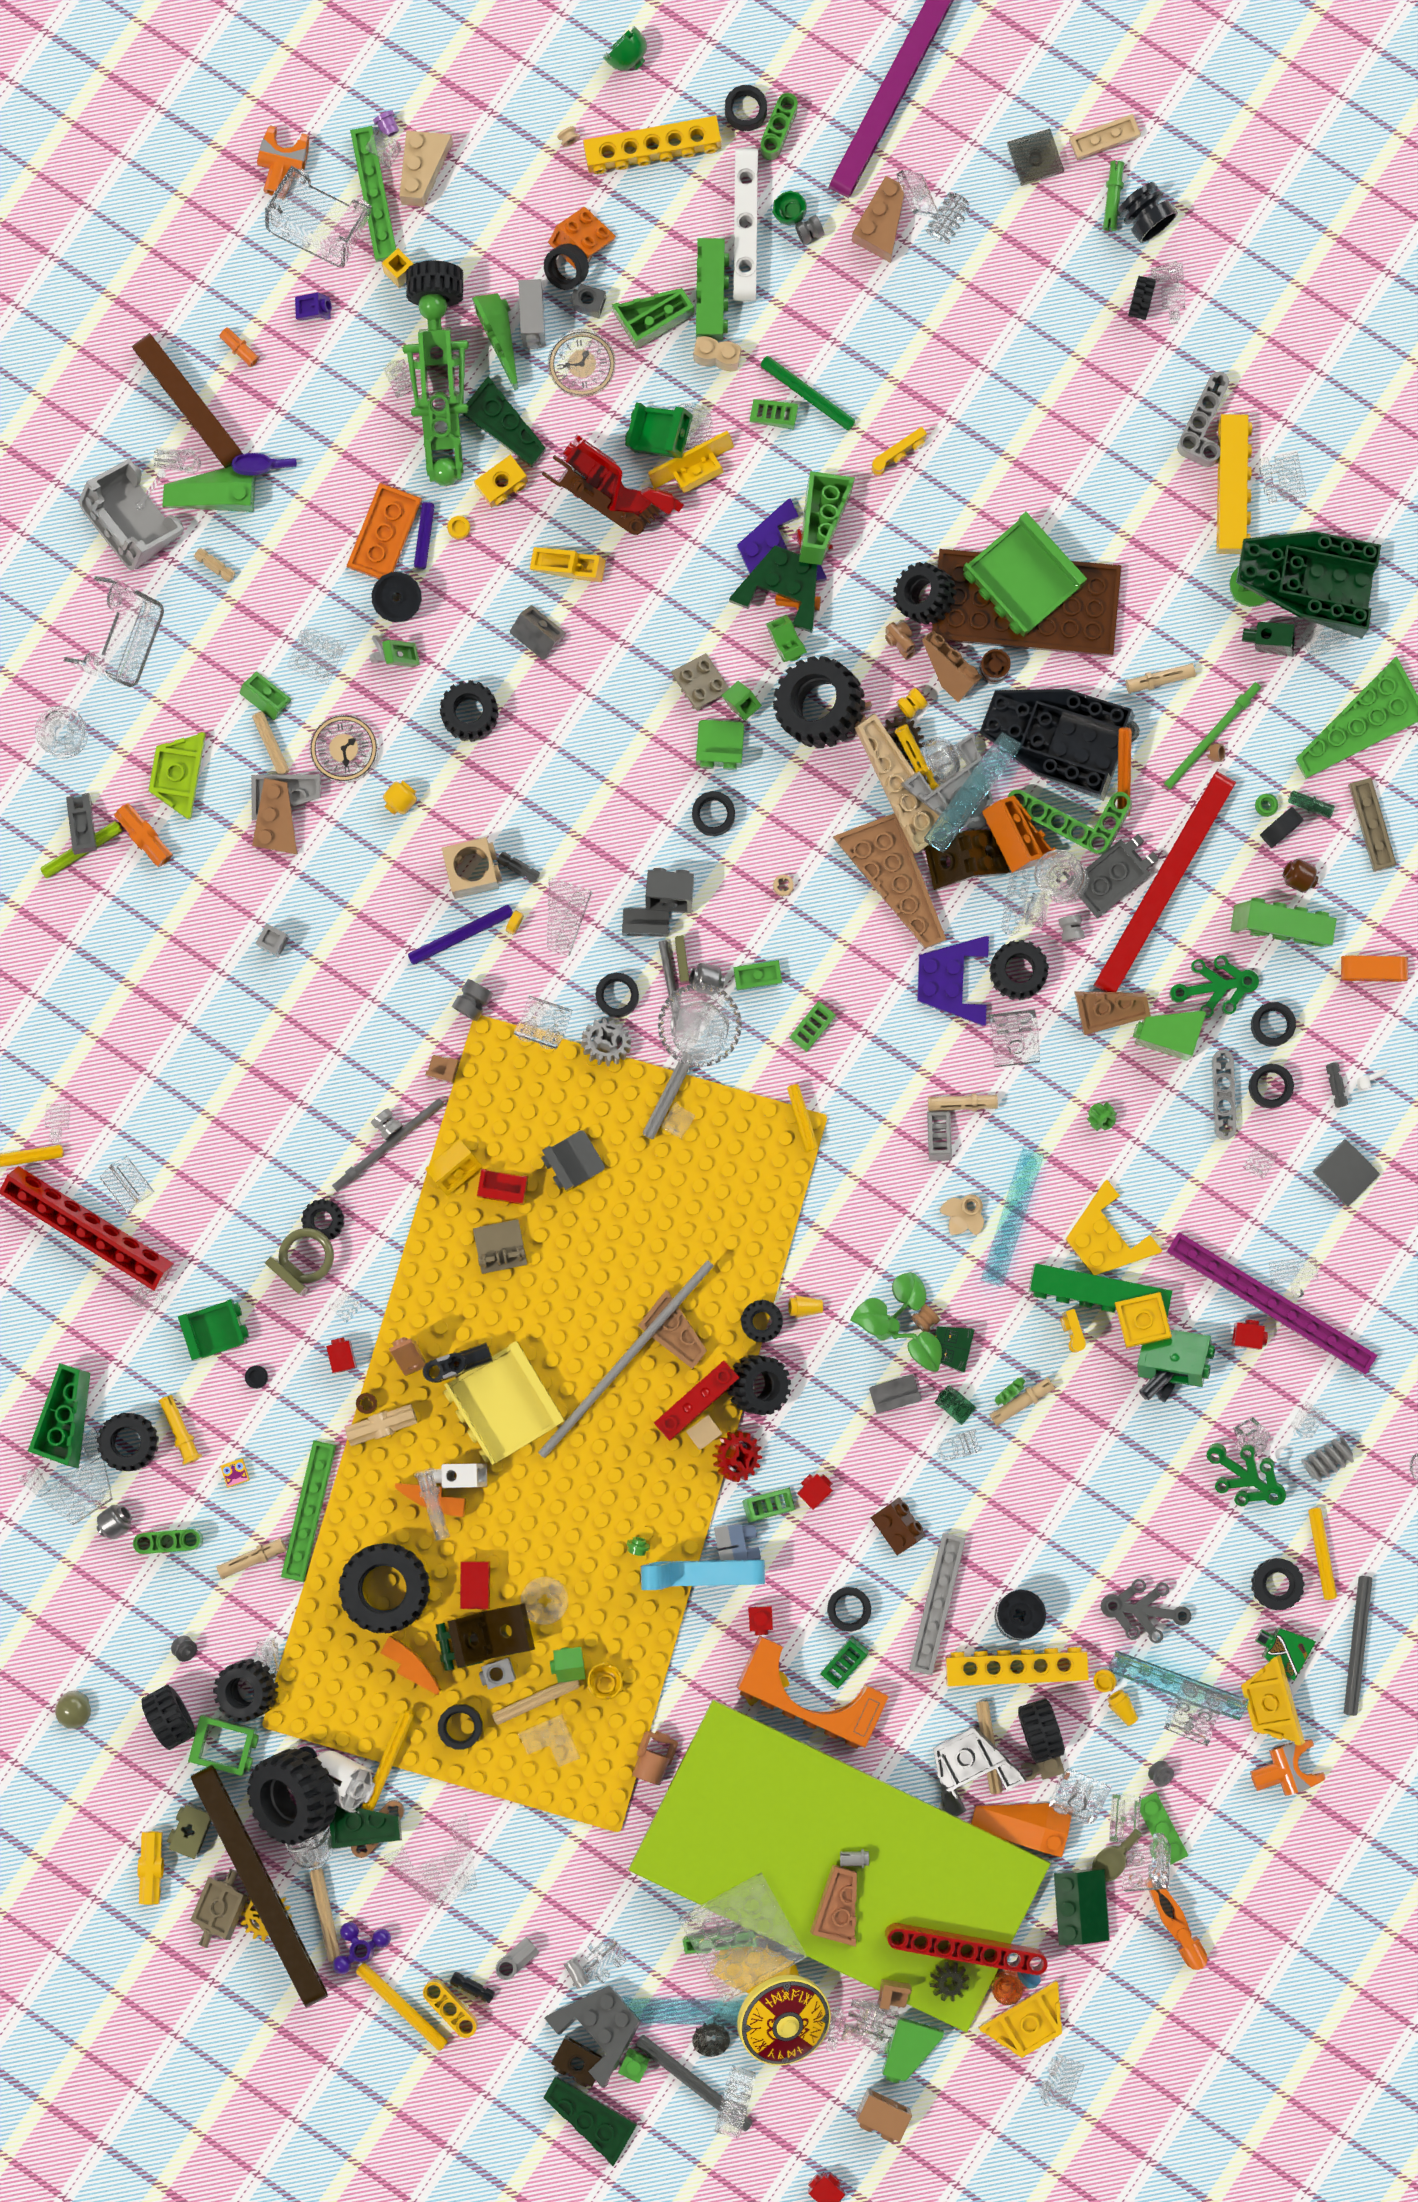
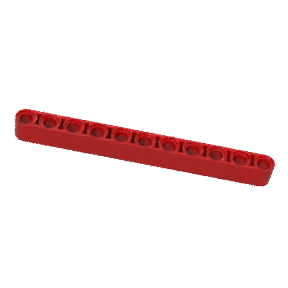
[1093,771,1236,992]

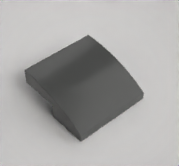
[1312,1139,1380,1207]

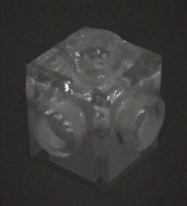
[1233,1417,1271,1457]

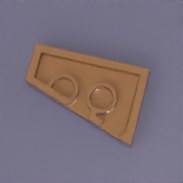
[252,778,298,855]
[1074,991,1151,1035]
[638,1289,707,1369]

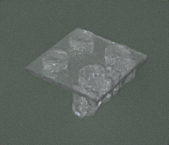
[286,626,347,685]

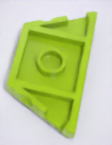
[148,732,206,820]

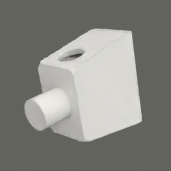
[430,1464,487,1488]

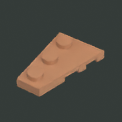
[810,1865,857,1947]

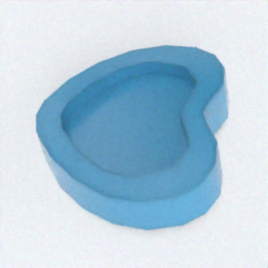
[1017,1972,1041,1989]

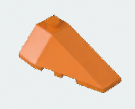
[971,1803,1072,1858]

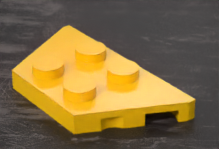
[1241,1655,1305,1745]
[978,1980,1062,2058]

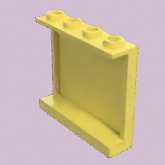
[443,1341,565,1465]

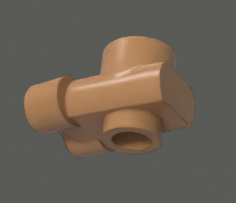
[885,621,916,660]

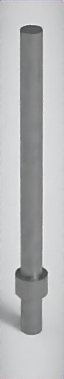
[332,1098,445,1192]

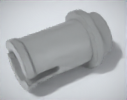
[840,1849,869,1868]
[563,1957,589,1989]

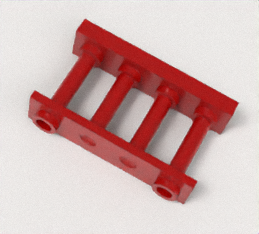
[654,1360,739,1441]

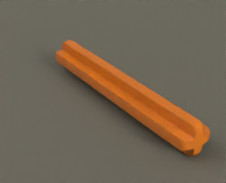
[1117,728,1132,816]

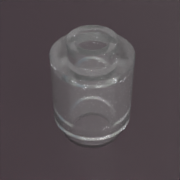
[1023,893,1050,928]

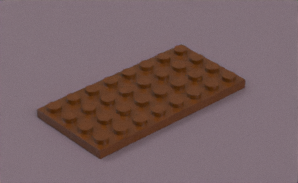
[931,548,1121,657]

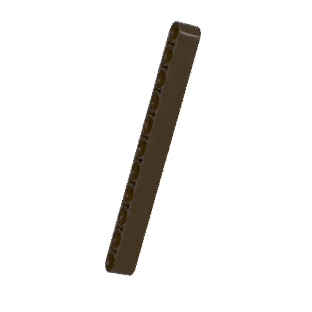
[191,1765,328,2008]

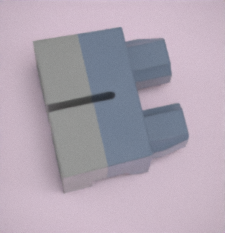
[714,1524,761,1560]

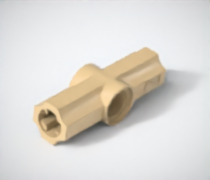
[345,1404,418,1446]

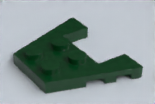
[729,545,817,633]

